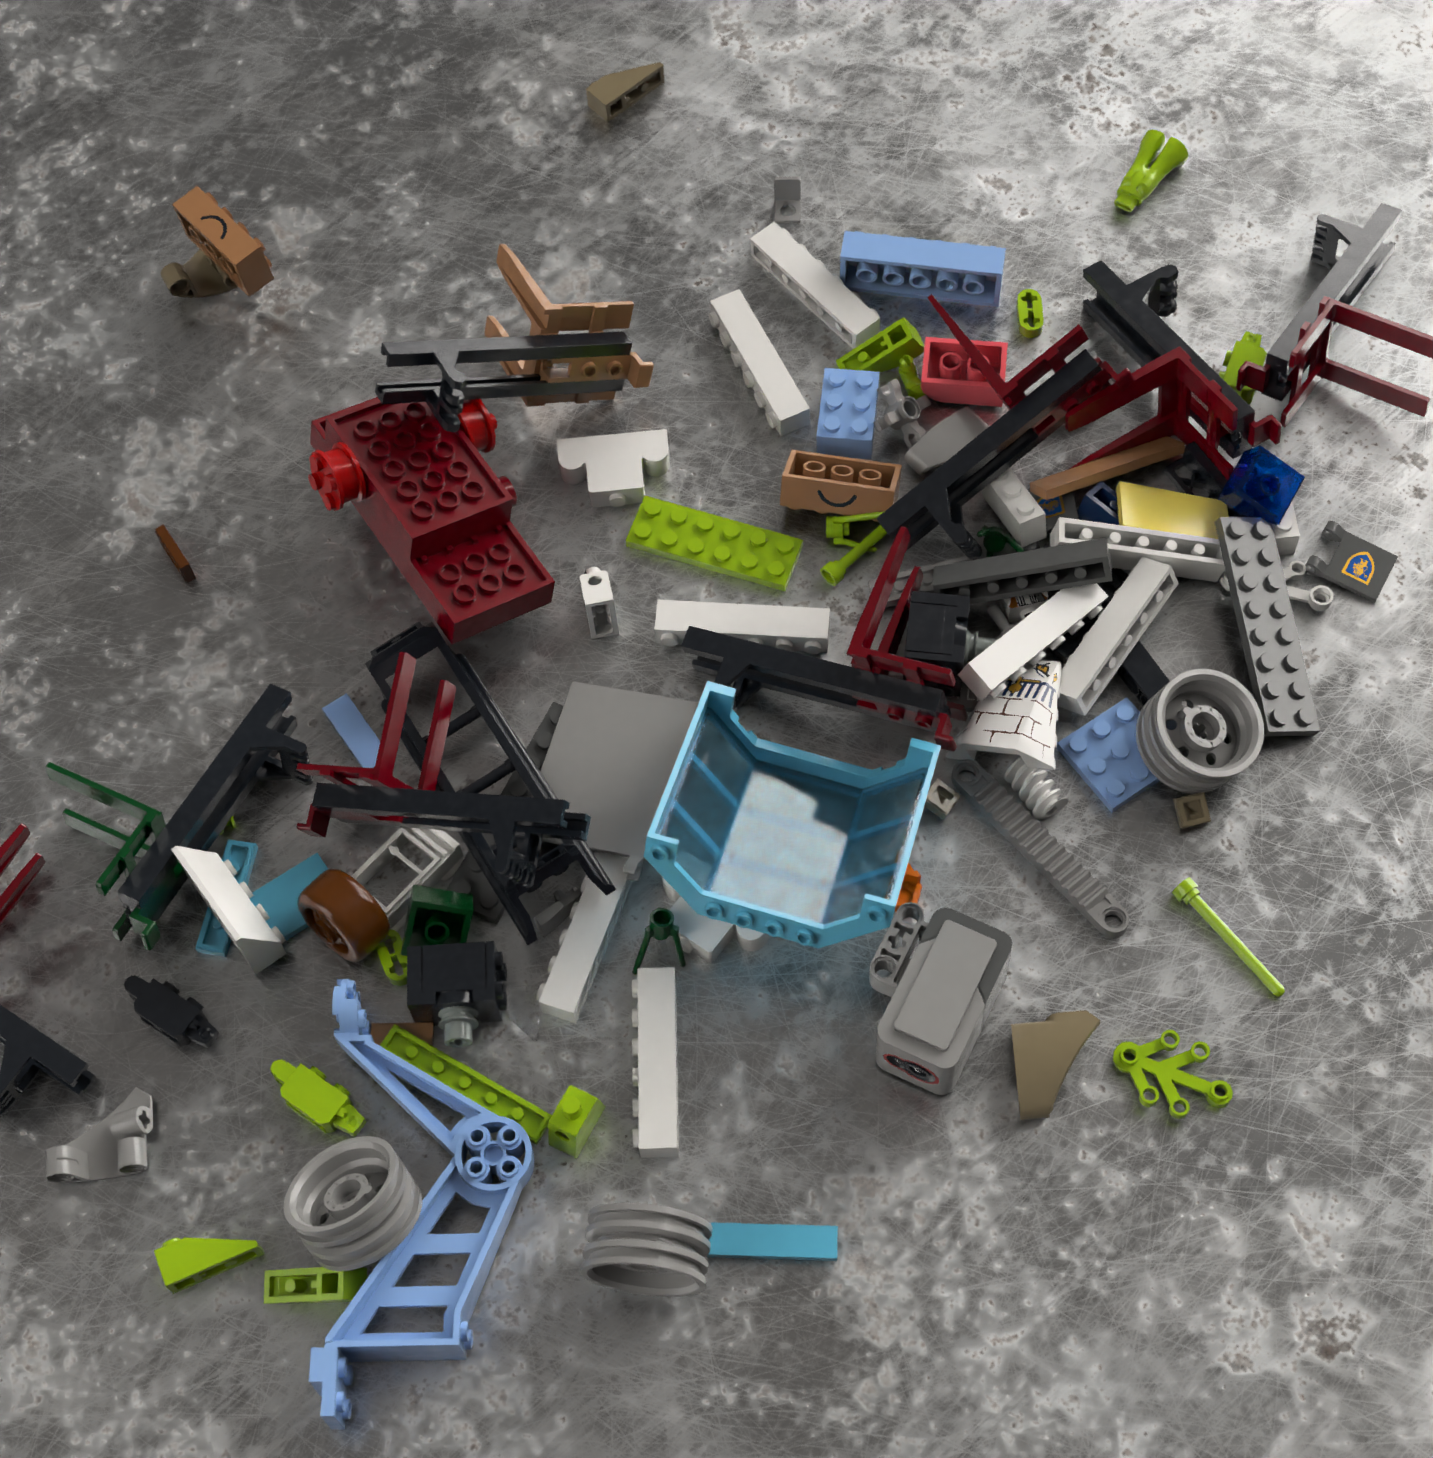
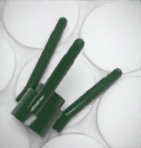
[977,525,1024,558]
[632,907,686,975]

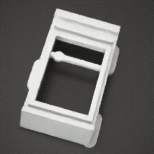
[351,827,465,932]

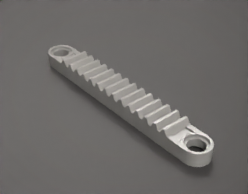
[951,759,1129,938]

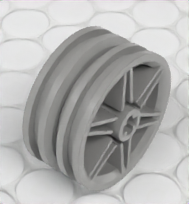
[1136,668,1264,794]
[283,1136,422,1271]
[580,1203,713,1297]

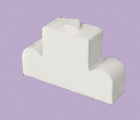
[557,429,670,507]
[662,849,771,963]

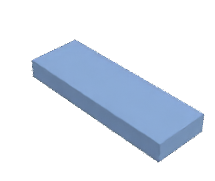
[322,693,380,768]

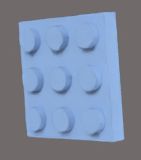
[1057,697,1160,813]

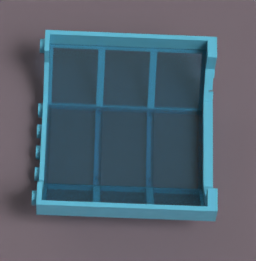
[644,681,941,949]

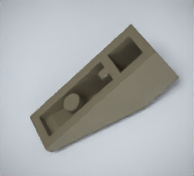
[586,62,665,123]

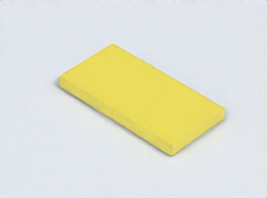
[1116,481,1228,539]

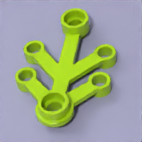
[1113,1030,1233,1119]

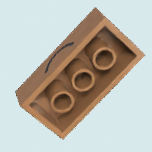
[172,186,274,297]
[780,449,902,522]

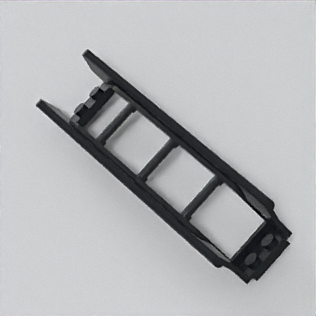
[365,621,616,946]

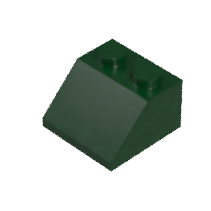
[401,885,473,956]

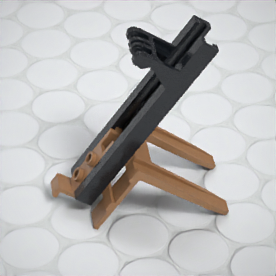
[375,244,654,433]

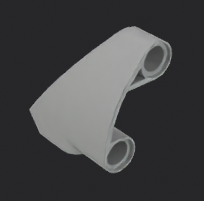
[904,407,989,478]
[45,1087,153,1183]

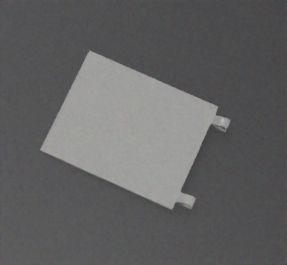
[532,681,699,882]

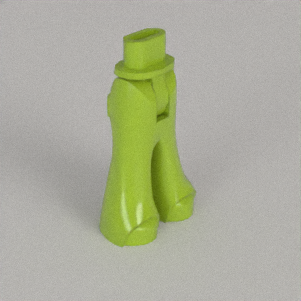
[1114,129,1188,212]

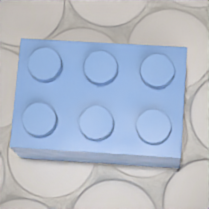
[817,368,879,459]

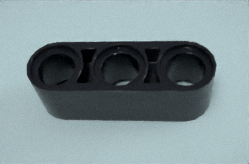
[1117,641,1170,707]

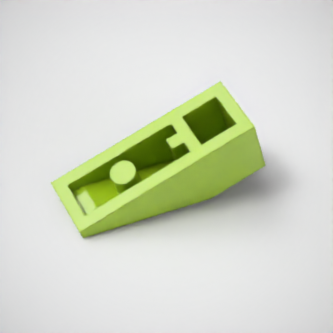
[836,317,924,373]
[154,1237,265,1294]
[264,1267,367,1304]

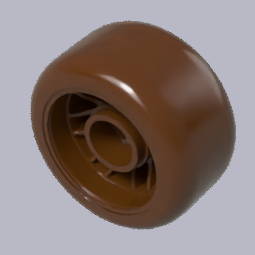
[297,869,390,962]

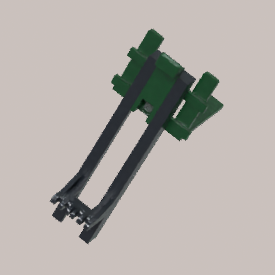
[45,683,314,950]

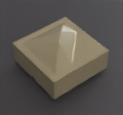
[924,778,962,820]
[1173,792,1211,828]

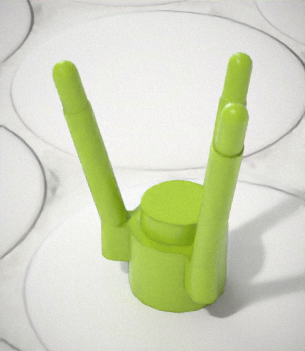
[826,511,884,553]

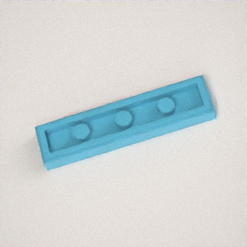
[195,839,258,957]
[707,1222,838,1261]

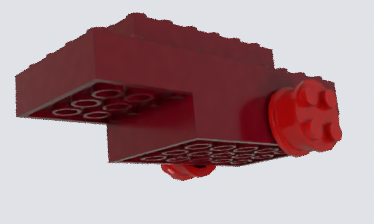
[308,397,555,644]

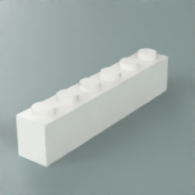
[750,222,880,349]
[708,289,810,436]
[1050,517,1225,582]
[1057,557,1179,716]
[958,583,1109,702]
[654,600,830,654]
[536,851,633,1024]
[632,967,679,1158]

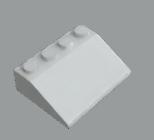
[171,846,287,974]

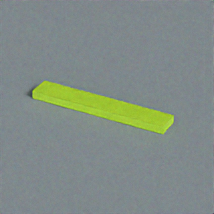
[380,1024,552,1145]

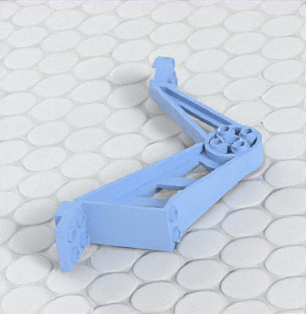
[309,979,535,1430]

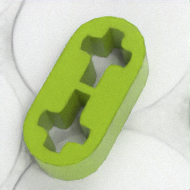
[1016,289,1044,338]
[376,929,407,986]

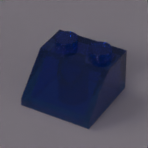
[1218,445,1305,525]

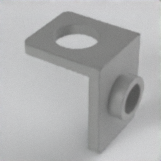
[774,176,801,223]

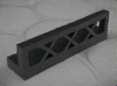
[1163,441,1260,518]

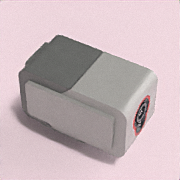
[869,902,1013,1095]

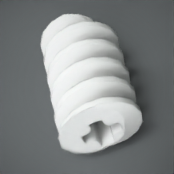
[1005,757,1068,820]

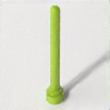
[820,525,887,586]
[1172,877,1285,997]

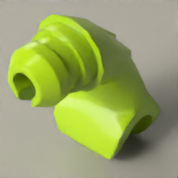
[898,355,929,399]

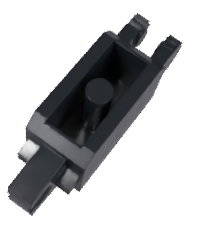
[123,975,219,1048]

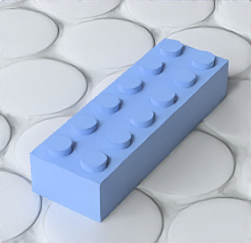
[840,231,1006,307]

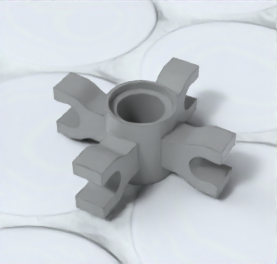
[873,378,931,448]

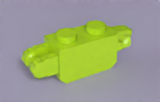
[1219,331,1267,404]
[270,1059,367,1137]

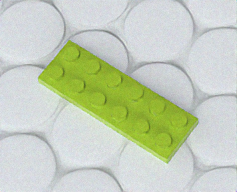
[625,495,803,591]

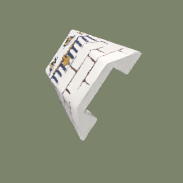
[945,660,1061,770]

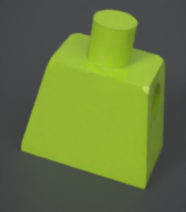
[548,1085,605,1159]

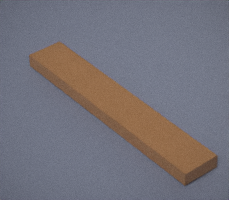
[1030,436,1185,500]

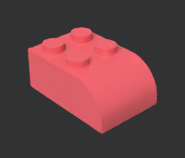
[921,337,1008,407]

